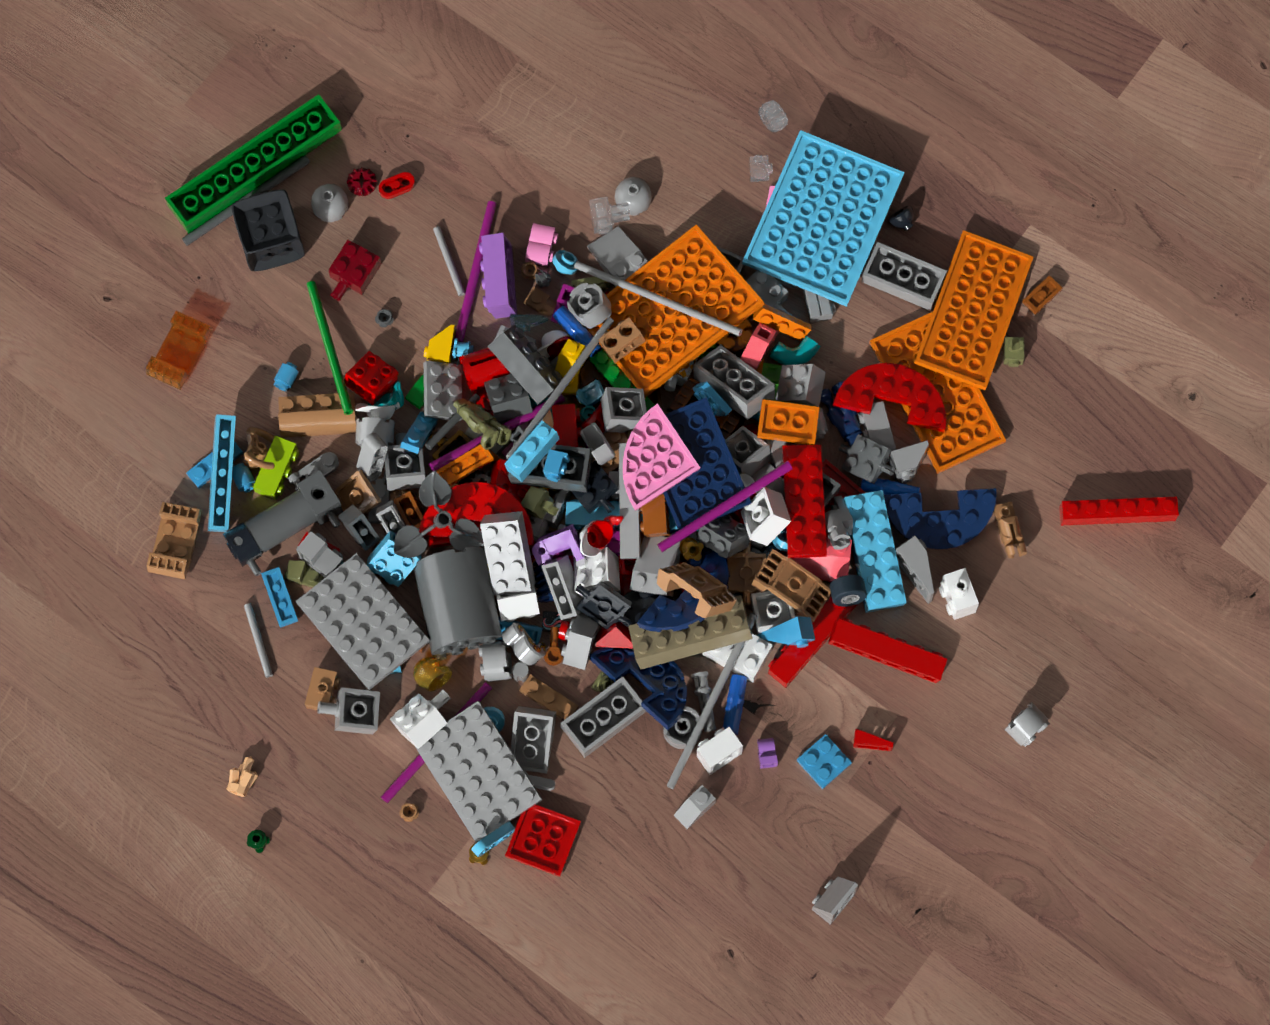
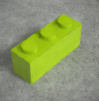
[253,436,299,500]

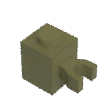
[1003,337,1024,367]
[521,486,559,520]

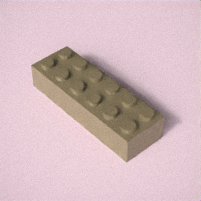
[629,595,753,670]

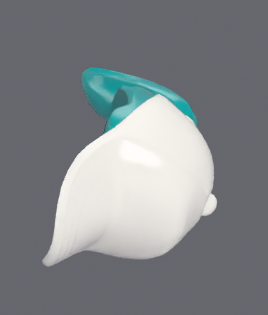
[355,381,404,422]

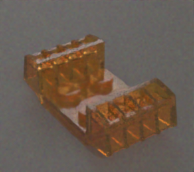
[146,311,213,390]

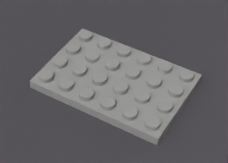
[296,553,430,690]
[415,701,542,843]

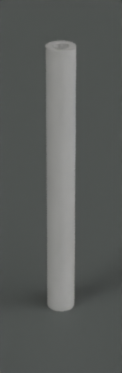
[433,226,465,297]
[244,603,273,678]

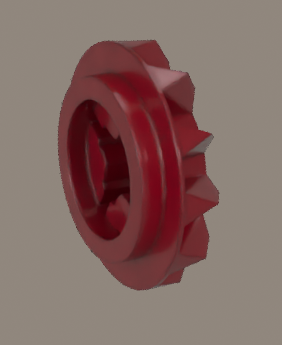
[347,167,377,196]

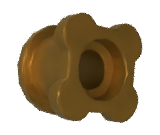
[679,537,704,561]
[469,843,490,866]

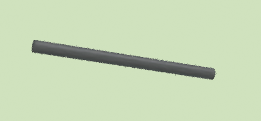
[182,155,310,246]

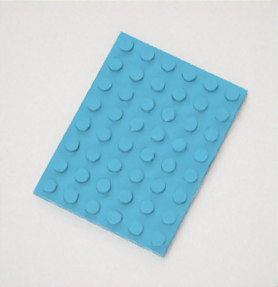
[742,130,905,307]

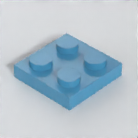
[692,381,732,417]
[797,734,852,789]

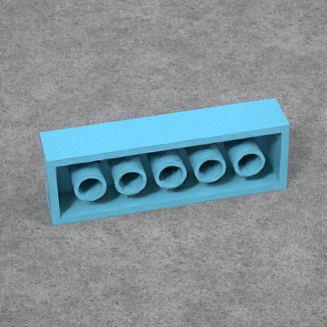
[843,490,907,613]

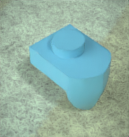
[576,380,604,406]

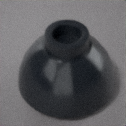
[889,206,914,231]

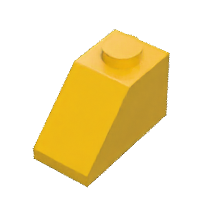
[424,325,456,364]
[555,339,587,387]

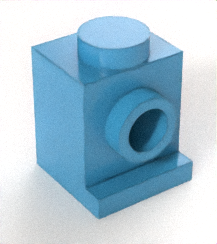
[543,449,570,482]

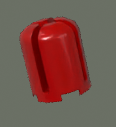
[459,347,511,393]

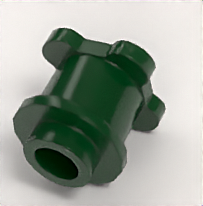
[246,830,270,853]

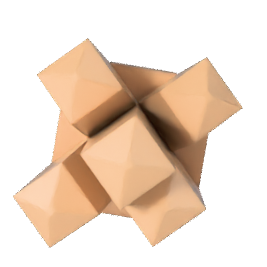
[226,756,258,797]

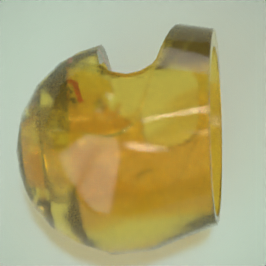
[413,657,452,692]

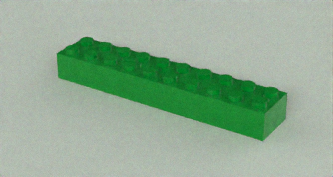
[165,94,342,234]

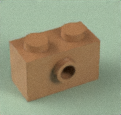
[305,667,341,710]

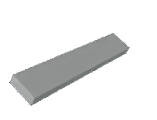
[619,443,640,559]

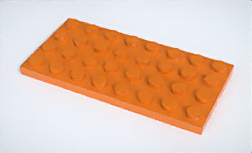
[914,230,1033,390]
[869,312,1006,474]

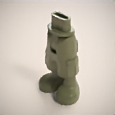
[453,398,512,450]

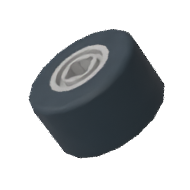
[830,575,867,607]

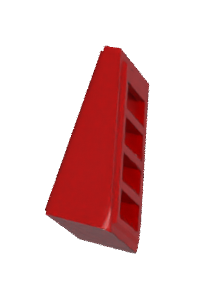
[853,729,893,751]

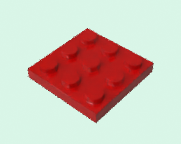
[505,804,581,877]

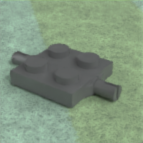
[839,434,895,484]

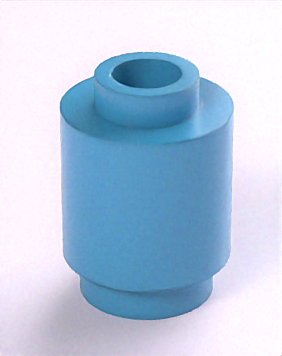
[273,362,299,392]
[232,463,255,493]

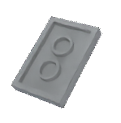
[423,361,462,421]

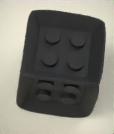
[231,190,305,271]

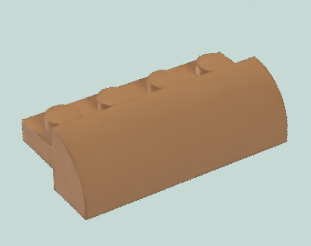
[278,392,357,438]

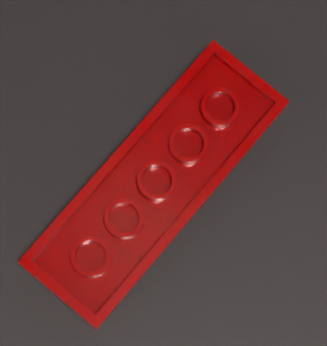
[782,445,827,558]

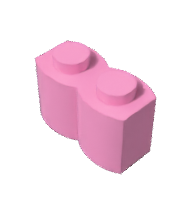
[525,223,558,267]

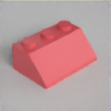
[791,537,852,582]

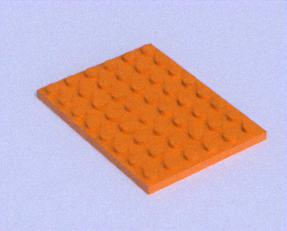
[584,225,765,398]

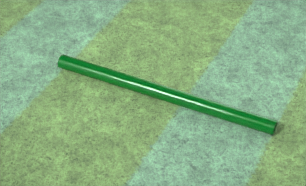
[306,281,353,415]

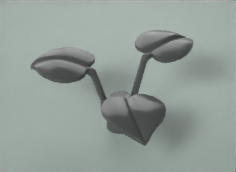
[394,471,484,558]

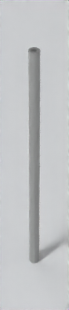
[574,261,742,336]
[506,317,614,459]
[667,613,757,789]

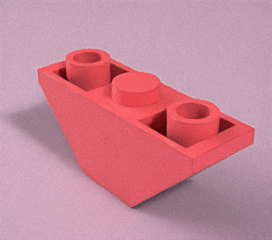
[740,323,779,370]

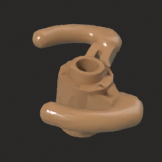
[243,427,275,469]

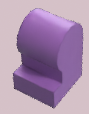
[757,738,778,769]

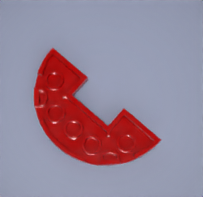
[833,363,946,432]
[419,482,534,546]

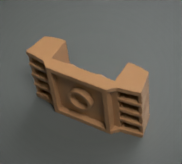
[147,502,202,580]
[751,549,831,622]
[657,562,737,618]

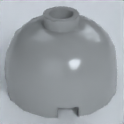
[615,177,652,216]
[311,184,349,222]

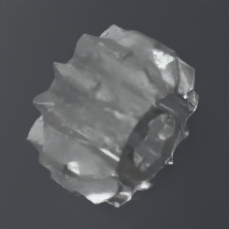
[758,100,788,133]

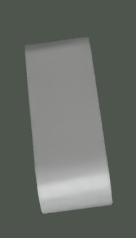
[356,432,388,482]

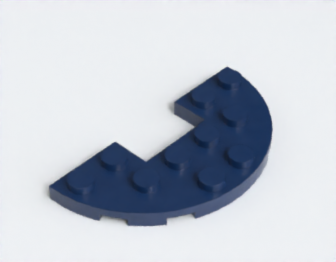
[884,488,996,549]
[637,546,730,632]
[589,647,687,730]

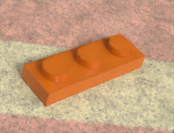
[753,303,812,341]
[436,444,494,486]

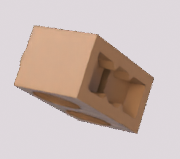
[598,318,645,363]

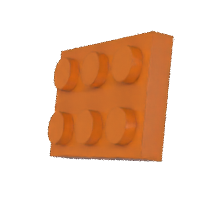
[757,399,819,445]

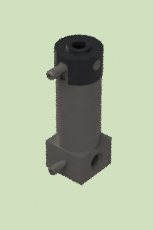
[223,470,343,576]

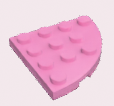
[623,404,700,511]

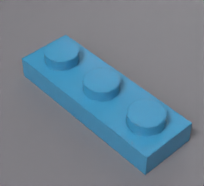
[400,412,438,454]
[186,442,244,489]
[261,567,298,628]

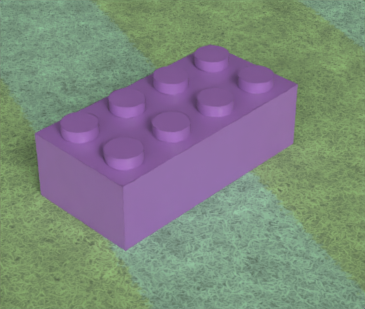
[479,233,517,319]

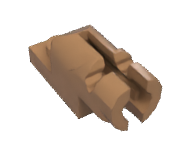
[994,502,1027,559]

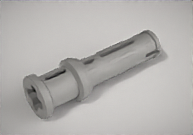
[691,671,717,732]

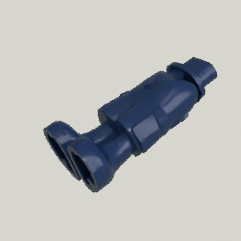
[820,381,863,448]

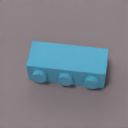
[505,420,559,482]

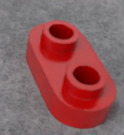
[379,172,415,199]

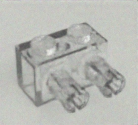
[589,196,630,234]

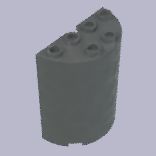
[414,547,502,661]

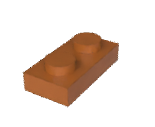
[1022,275,1063,315]

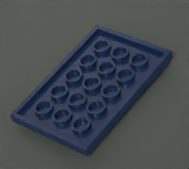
[663,397,752,531]

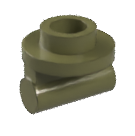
[591,671,613,692]

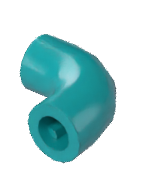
[769,336,821,365]

